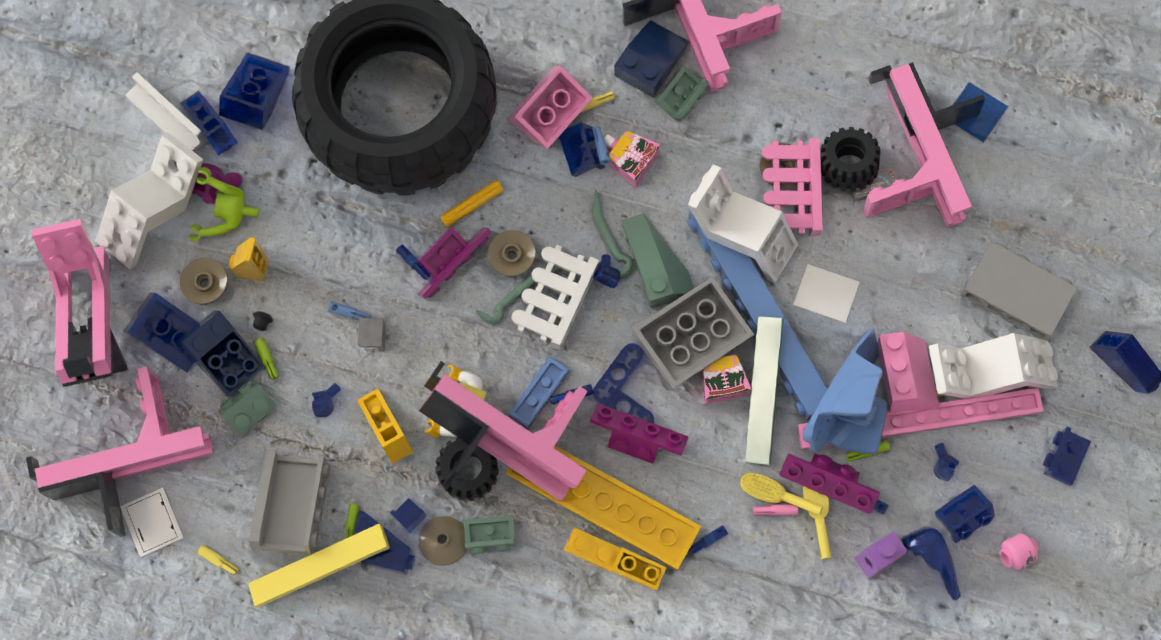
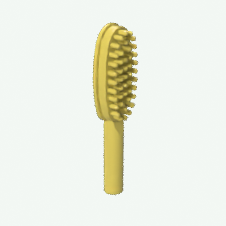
[740,473,823,515]
[803,486,832,559]

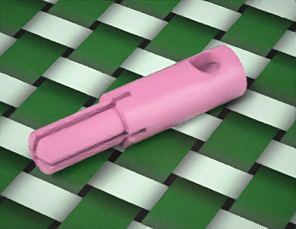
[753,504,798,516]

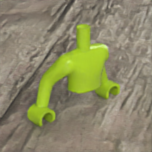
[189,167,259,242]

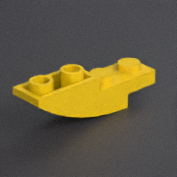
[563,527,667,590]

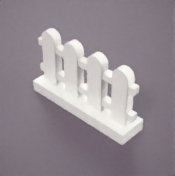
[512,245,599,351]

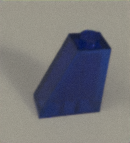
[1090,331,1161,394]
[353,510,416,575]

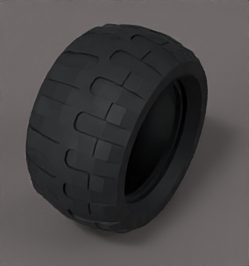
[292,0,497,196]

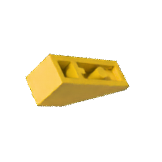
[229,237,269,281]
[357,388,413,464]

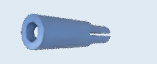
[592,126,610,165]
[328,301,371,319]

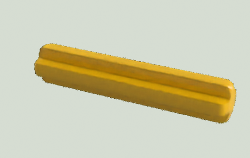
[440,180,503,227]

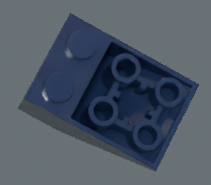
[177,310,265,397]

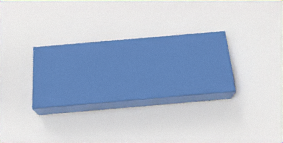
[508,356,570,429]

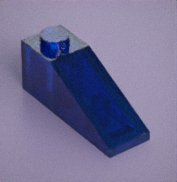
[180,90,238,155]

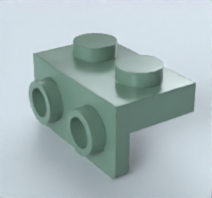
[654,65,709,119]
[218,380,277,437]
[464,515,516,554]

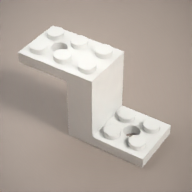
[95,132,203,269]
[688,165,798,284]
[929,333,1058,399]

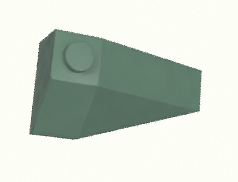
[622,214,694,308]

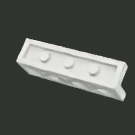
[125,72,207,152]

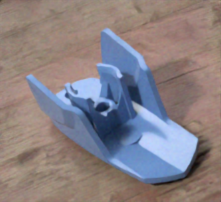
[803,328,888,454]

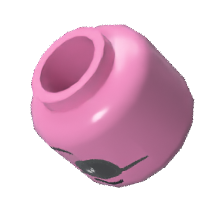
[999,533,1039,570]

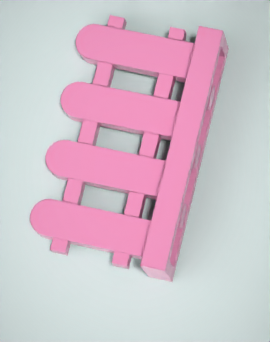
[762,138,823,236]

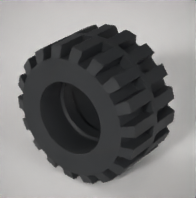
[820,127,881,192]
[435,437,499,501]

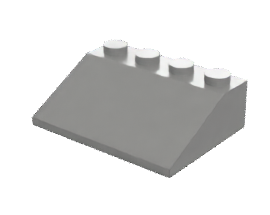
[632,276,754,388]

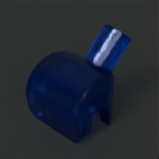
[593,254,621,288]
[312,383,341,417]
[933,443,959,481]

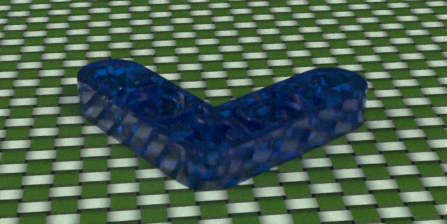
[593,343,654,424]

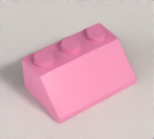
[507,65,593,149]
[877,332,939,413]

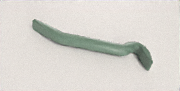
[592,190,634,281]
[477,267,562,325]

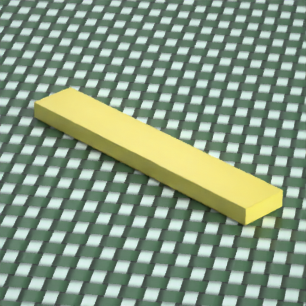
[248,524,390,607]

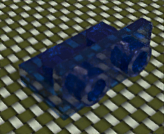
[559,122,605,177]
[1043,426,1091,486]
[935,485,995,543]

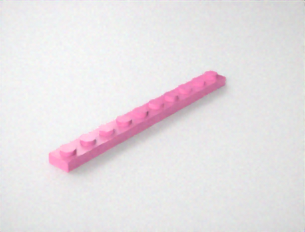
[797,388,1044,450]

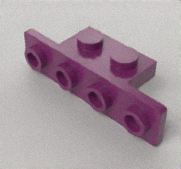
[417,227,491,299]
[590,404,688,464]
[779,453,880,514]

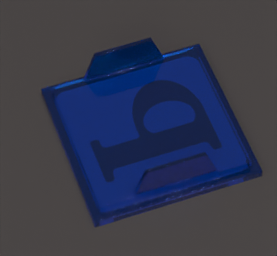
[953,82,1008,143]

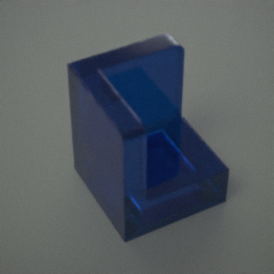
[390,498,427,533]

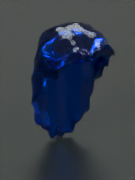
[901,526,961,600]

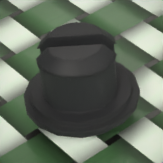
[253,311,273,331]

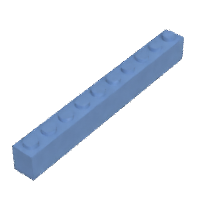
[687,210,827,420]

